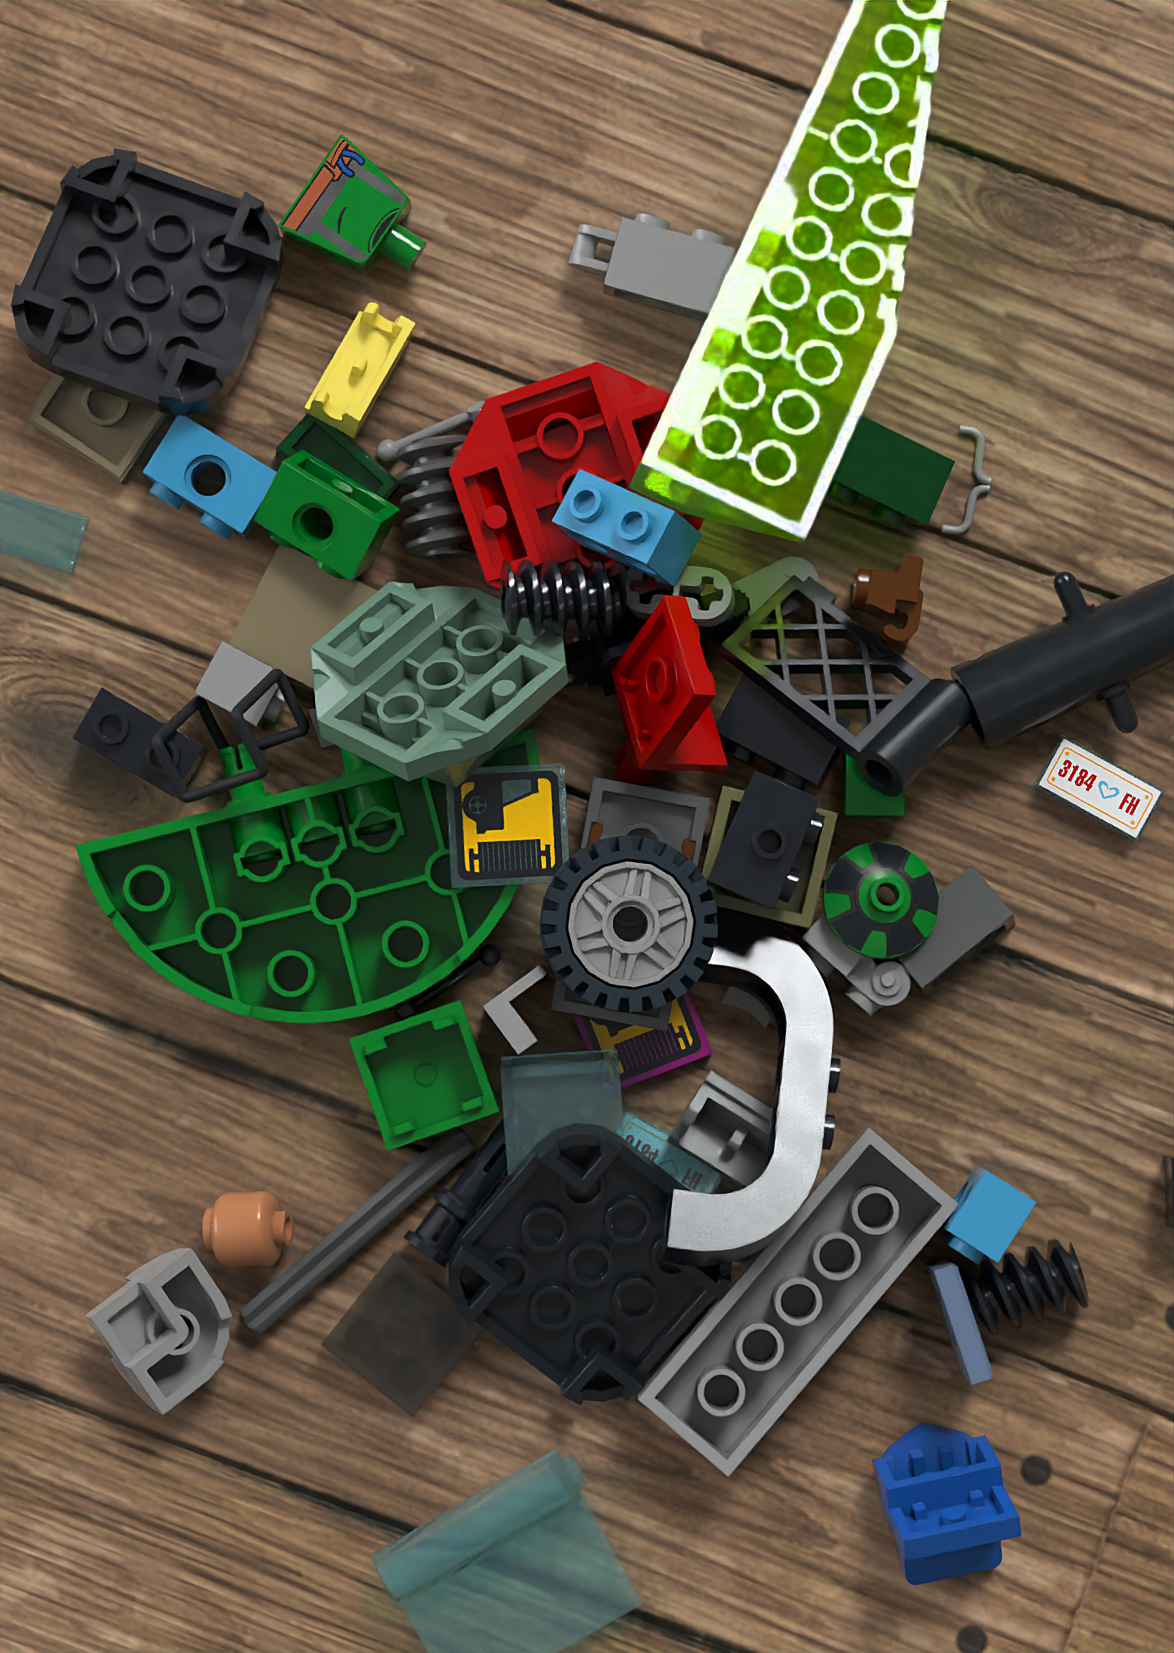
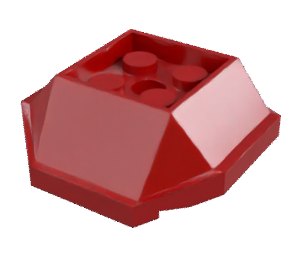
[449,361,711,621]

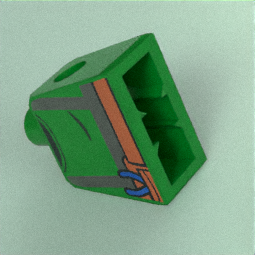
[278,134,427,274]

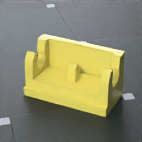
[303,303,415,439]

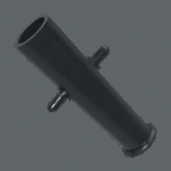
[950,571,1174,751]

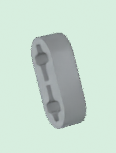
[626,565,735,626]

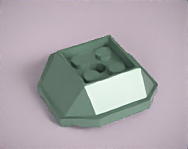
[310,582,568,788]

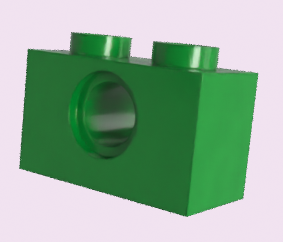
[253,450,401,581]

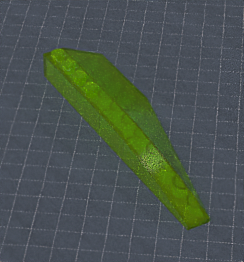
[629,0,947,543]

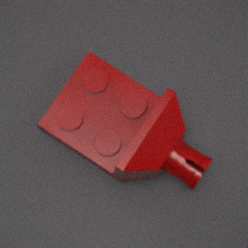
[611,595,728,786]

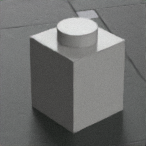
[194,641,288,729]

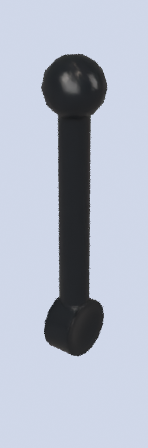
[394,944,501,1021]

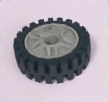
[540,835,718,1013]

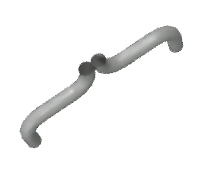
[942,425,991,535]

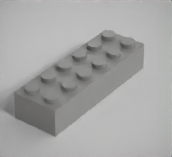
[637,1125,959,1477]

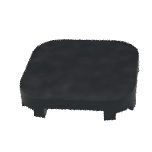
[11,148,284,416]
[448,1123,732,1405]

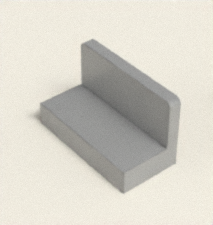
[483,964,548,1055]

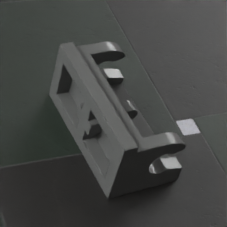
[893,865,1015,997]
[666,1071,772,1189]

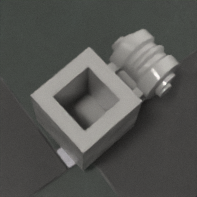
[799,911,911,1017]

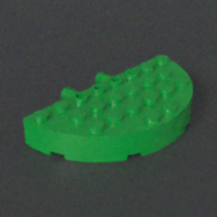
[75,728,540,1024]

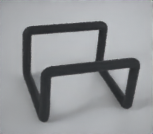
[152,669,310,803]

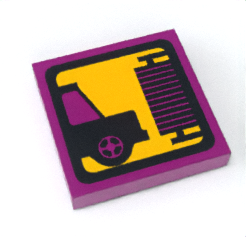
[572,990,713,1095]

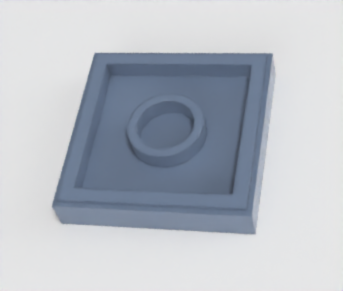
[925,1257,993,1385]

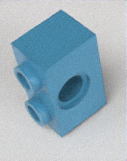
[143,415,277,541]

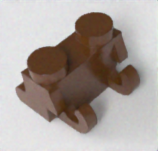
[850,555,923,646]

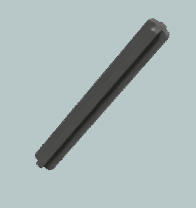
[240,1126,475,1334]

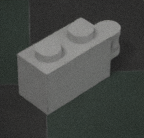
[568,213,735,325]

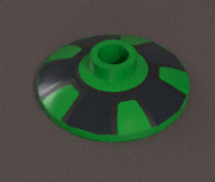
[822,842,939,959]

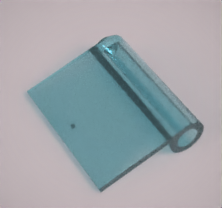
[371,1449,643,1653]

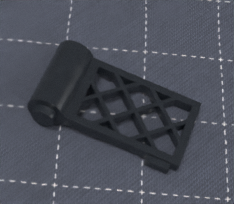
[718,575,974,797]

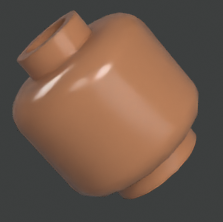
[202,1191,293,1268]

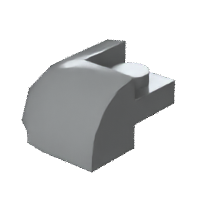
[85,1248,232,1415]

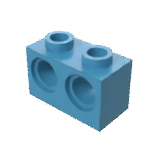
[552,469,702,587]
[941,1165,1036,1265]

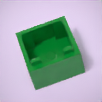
[349,1000,501,1151]

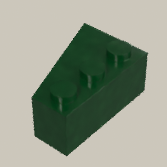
[738,387,955,531]

